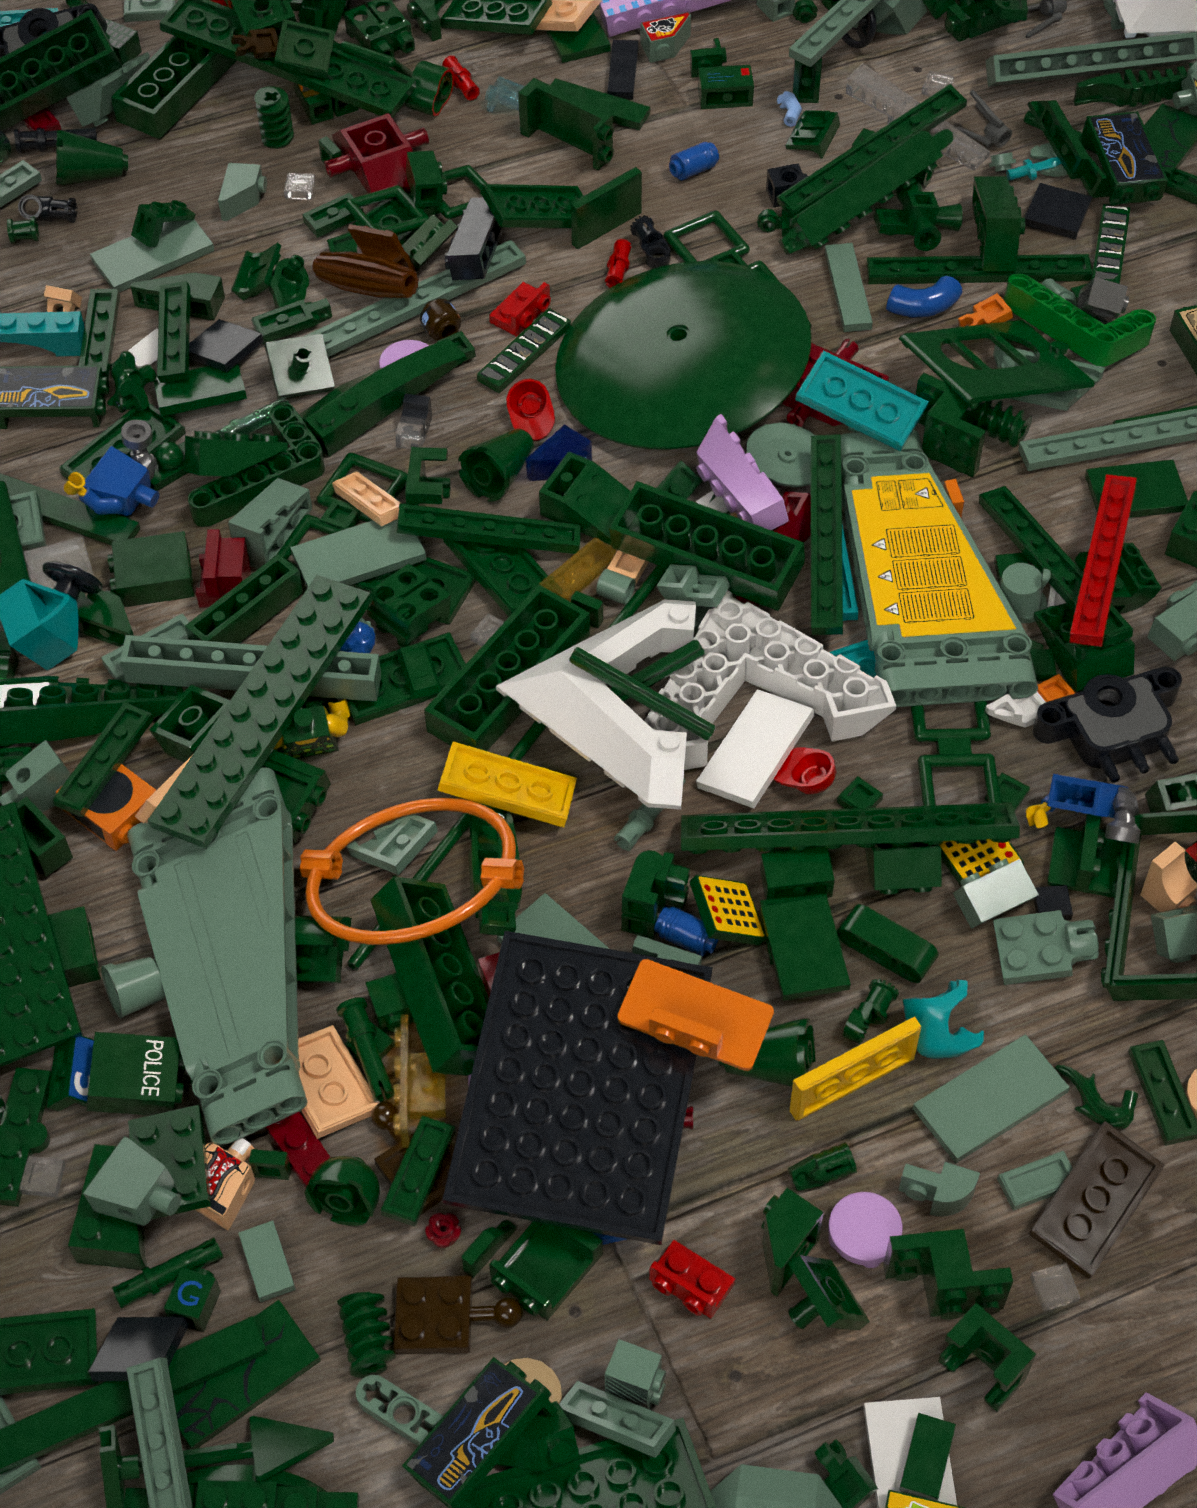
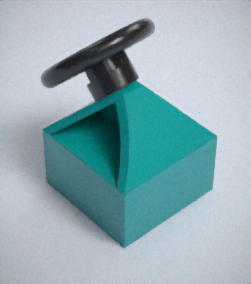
[0,561,103,671]

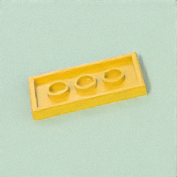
[437,742,577,828]
[789,1016,921,1121]

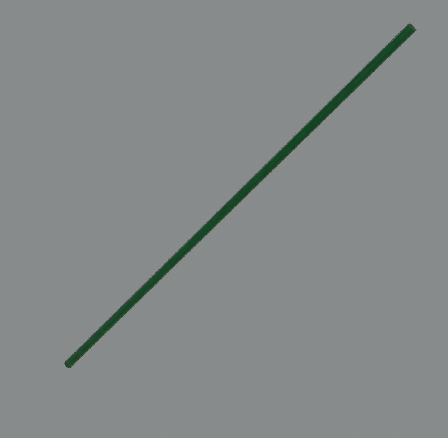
[347,452,746,971]

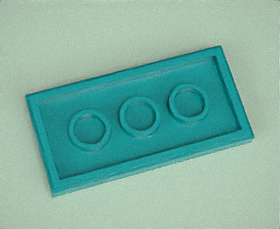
[795,350,929,452]

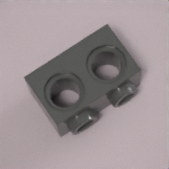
[1076,277,1129,324]

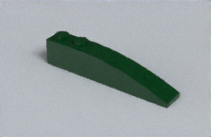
[299,338,467,457]

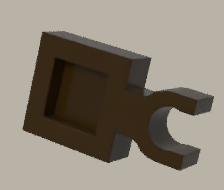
[231,28,279,59]

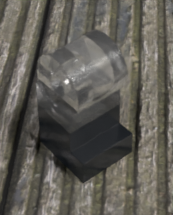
[396,394,432,449]

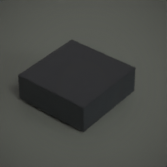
[1033,885,1073,920]

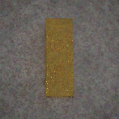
[539,537,617,601]

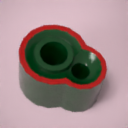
[405,61,454,116]

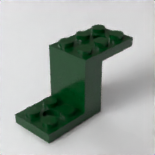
[224,0,297,37]

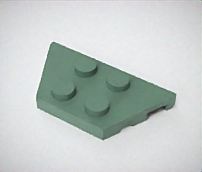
[993,345,1105,411]

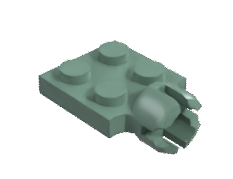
[993,910,1099,985]

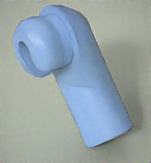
[777,91,802,127]

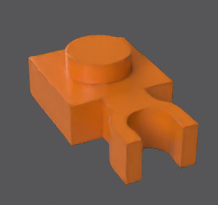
[958,293,1013,327]

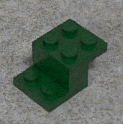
[916,372,986,478]
[883,1229,1013,1320]

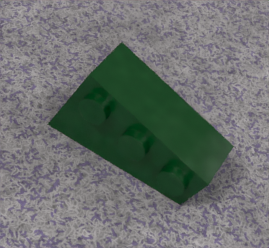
[68,1144,147,1270]

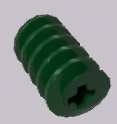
[254,86,294,148]
[971,400,1032,448]
[337,1292,396,1378]

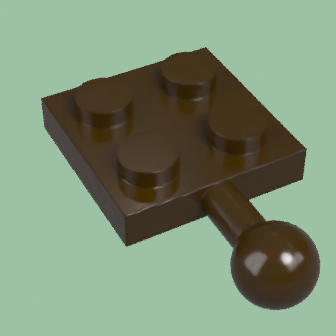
[371,1102,454,1215]
[394,1276,523,1355]

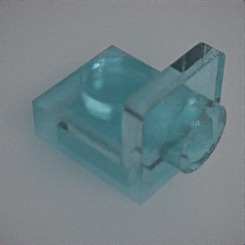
[485,76,524,113]

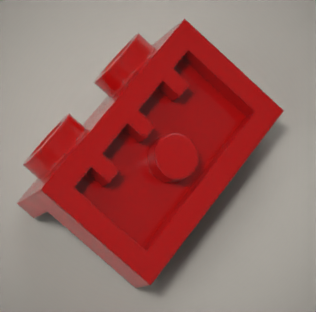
[489,282,551,337]
[649,1240,736,1319]

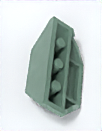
[710,1464,842,1508]

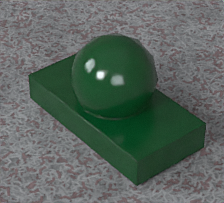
[150,441,188,491]

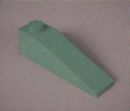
[67,52,150,127]

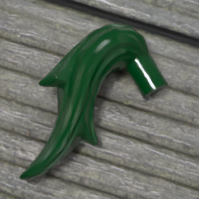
[1054,1065,1139,1131]

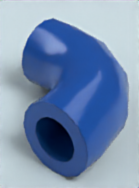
[886,276,963,318]

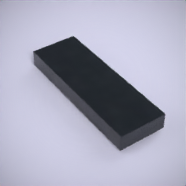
[607,39,638,100]

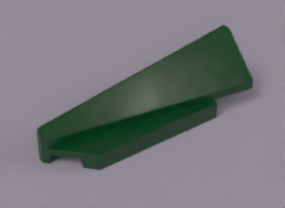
[1027,100,1111,198]

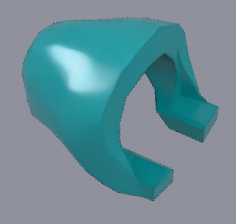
[903,979,984,1059]

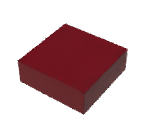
[24,108,62,131]

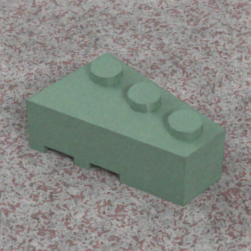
[228,478,312,569]

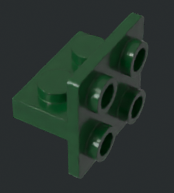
[1047,814,1121,897]

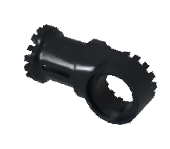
[18,194,78,223]
[630,215,670,269]

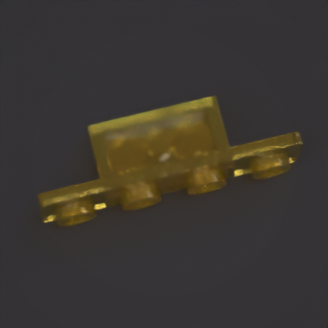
[394,1014,446,1148]

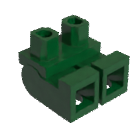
[367,563,451,647]
[621,850,690,939]

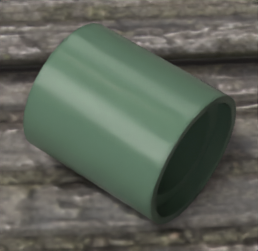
[596,569,636,605]

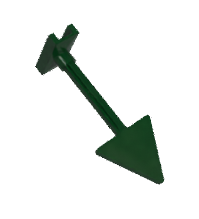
[99,1416,334,1508]

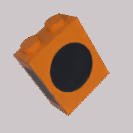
[56,764,156,851]

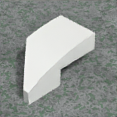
[985,692,1046,727]

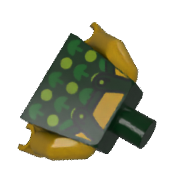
[274,699,351,759]

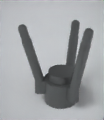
[1026,0,1067,38]
[956,90,1012,148]

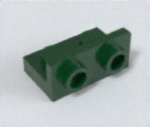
[402,215,458,272]

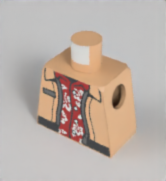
[196,1138,255,1230]

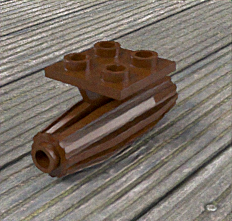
[312,224,419,298]

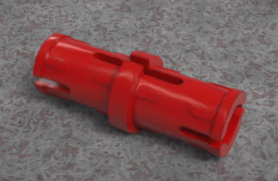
[442,56,480,100]
[605,239,632,288]

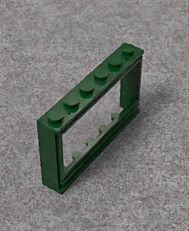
[1101,810,1197,1001]

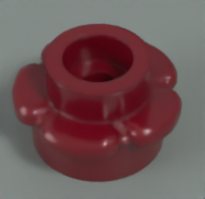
[425,1213,461,1248]

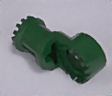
[842,979,899,1044]

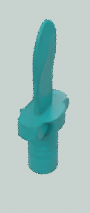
[1006,157,1061,181]

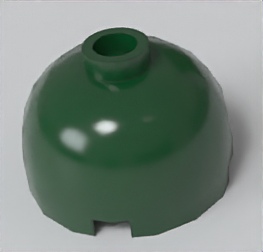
[304,1156,380,1226]

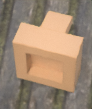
[44,285,82,312]

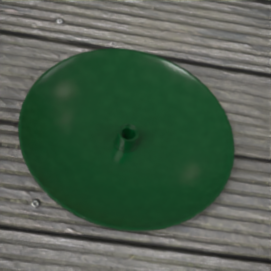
[555,261,812,450]

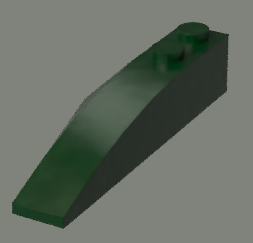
[0,676,184,746]

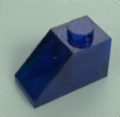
[526,424,593,481]

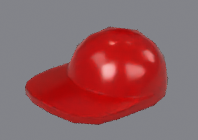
[506,379,555,441]
[774,747,837,795]

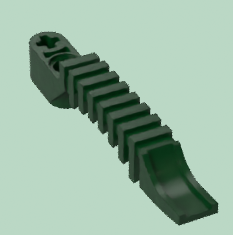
[1073,63,1193,107]

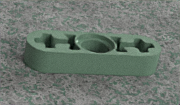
[356,1375,443,1446]

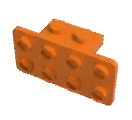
[618,959,774,1071]

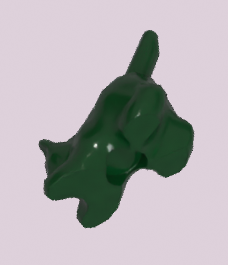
[107,351,157,413]

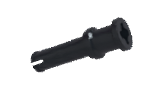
[14,127,98,154]

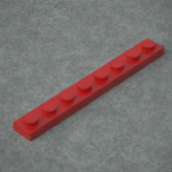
[1069,474,1137,647]

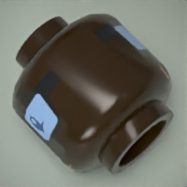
[420,298,462,341]

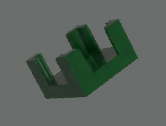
[405,447,451,506]
[938,1303,1036,1412]

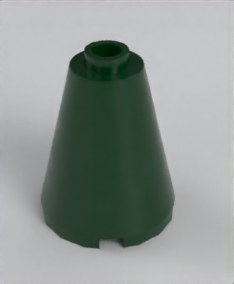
[56,130,128,185]
[458,429,534,502]
[718,1018,816,1087]

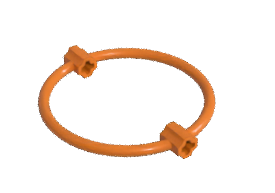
[299,798,525,945]

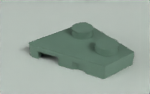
[347,814,438,875]

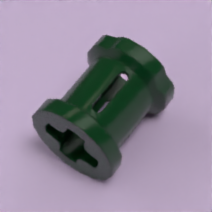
[7,216,39,244]

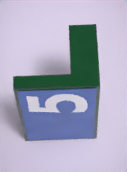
[47,1035,94,1112]

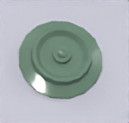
[746,422,814,487]

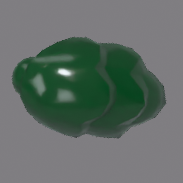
[269,255,309,308]

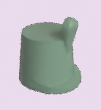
[999,563,1051,623]
[101,957,165,1018]

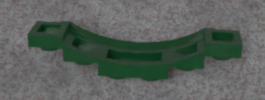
[468,801,522,936]
[124,1464,360,1508]

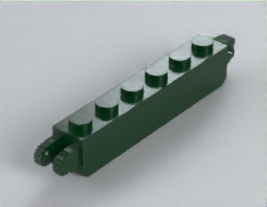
[778,129,954,255]

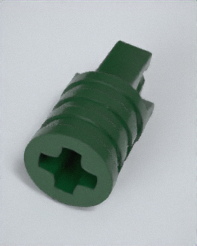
[788,1142,857,1191]

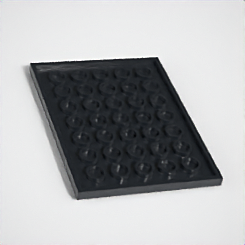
[443,931,713,1245]

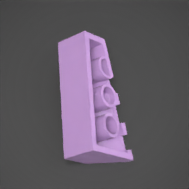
[696,414,789,530]
[1053,1392,1197,1508]

